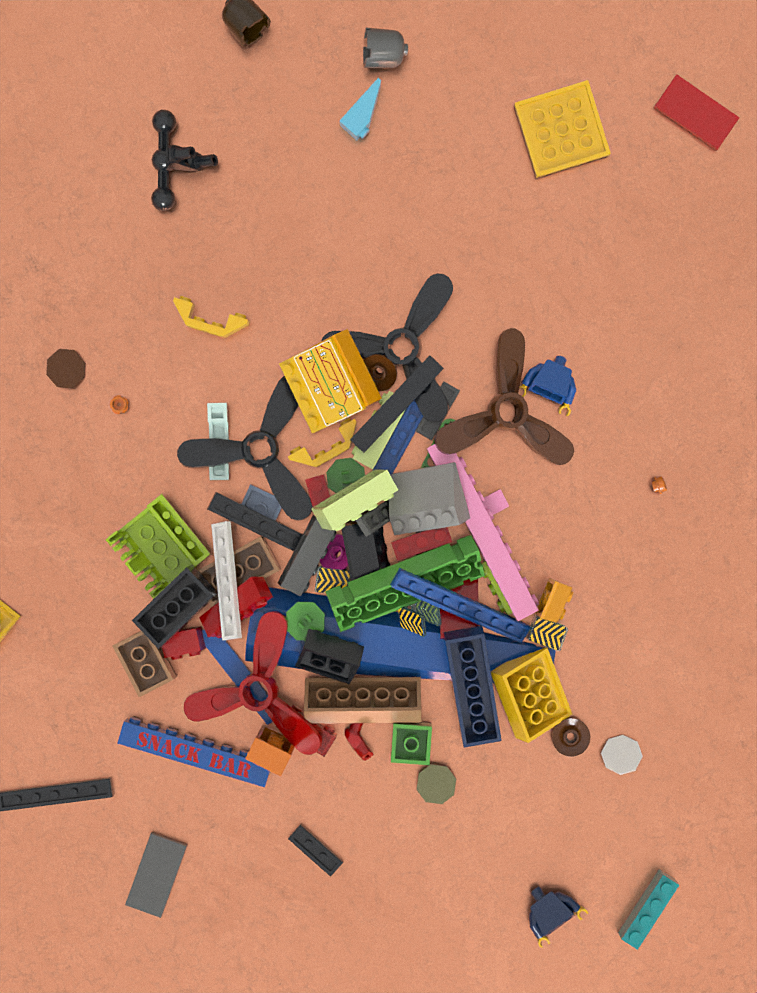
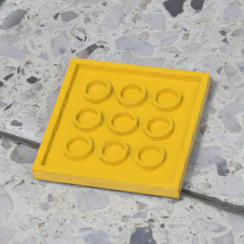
[514,80,611,178]

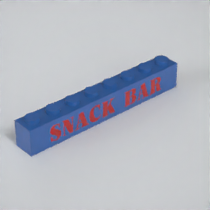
[117,717,270,787]

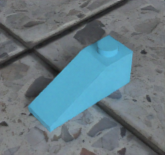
[339,78,381,141]

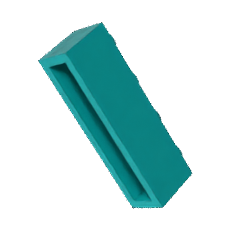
[618,869,679,950]

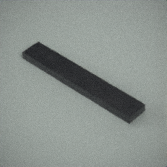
[350,355,444,453]
[207,492,303,551]
[0,777,114,812]

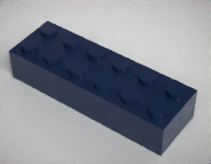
[443,626,502,748]

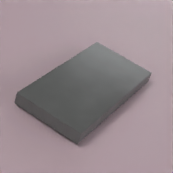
[125,832,187,918]

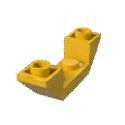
[173,296,250,338]
[288,418,357,467]

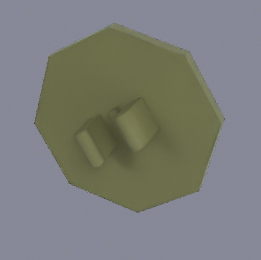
[416,764,456,804]

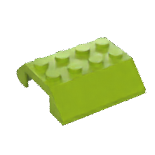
[106,494,210,599]

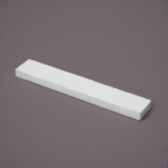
[211,521,242,640]

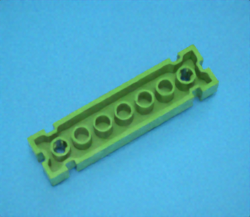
[325,535,485,632]

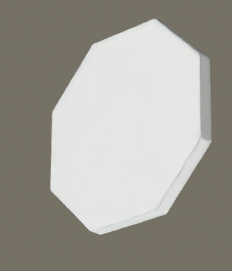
[601,735,643,775]

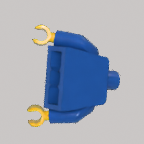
[519,356,577,416]

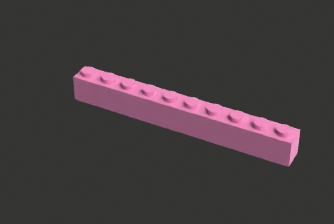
[427,444,539,621]

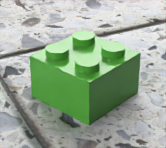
[391,722,432,765]

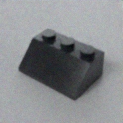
[341,523,390,581]
[295,629,364,684]

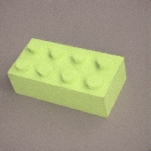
[311,469,398,531]

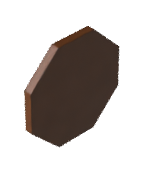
[46,349,85,388]

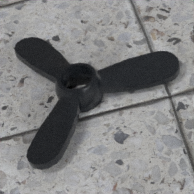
[321,273,453,422]
[177,376,313,521]

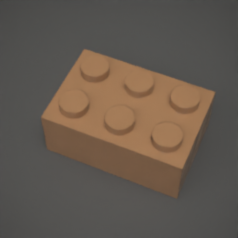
[112,631,176,697]

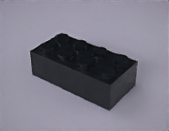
[132,565,218,649]

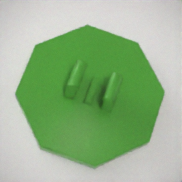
[326,458,365,493]
[286,602,325,640]

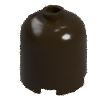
[222,0,271,46]

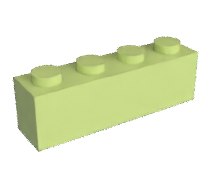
[351,391,406,469]

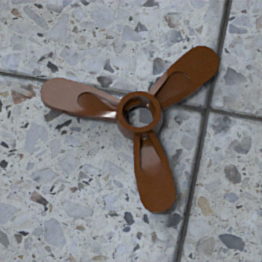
[434,328,574,465]

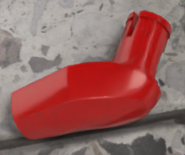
[344,723,374,761]

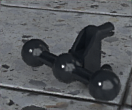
[151,109,218,211]

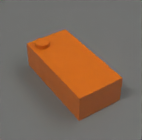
[245,724,295,776]

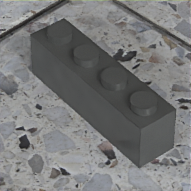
[277,515,337,596]

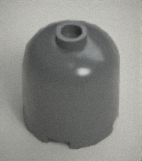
[363,28,408,68]

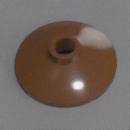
[363,354,397,391]
[552,718,591,757]

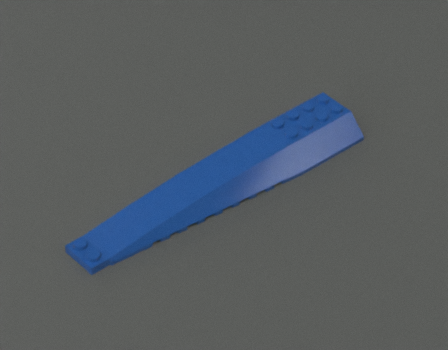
[245,587,556,683]

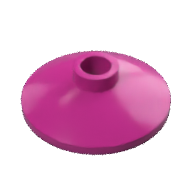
[320,534,348,571]

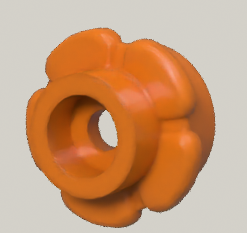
[110,395,129,414]
[652,476,667,494]

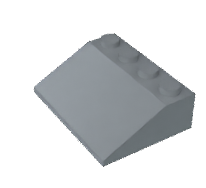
[389,462,470,535]

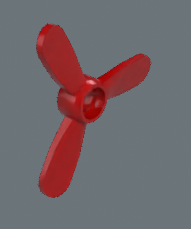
[183,611,322,755]

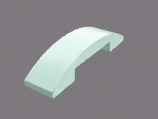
[207,403,230,480]

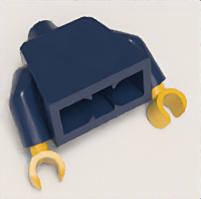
[529,886,588,948]

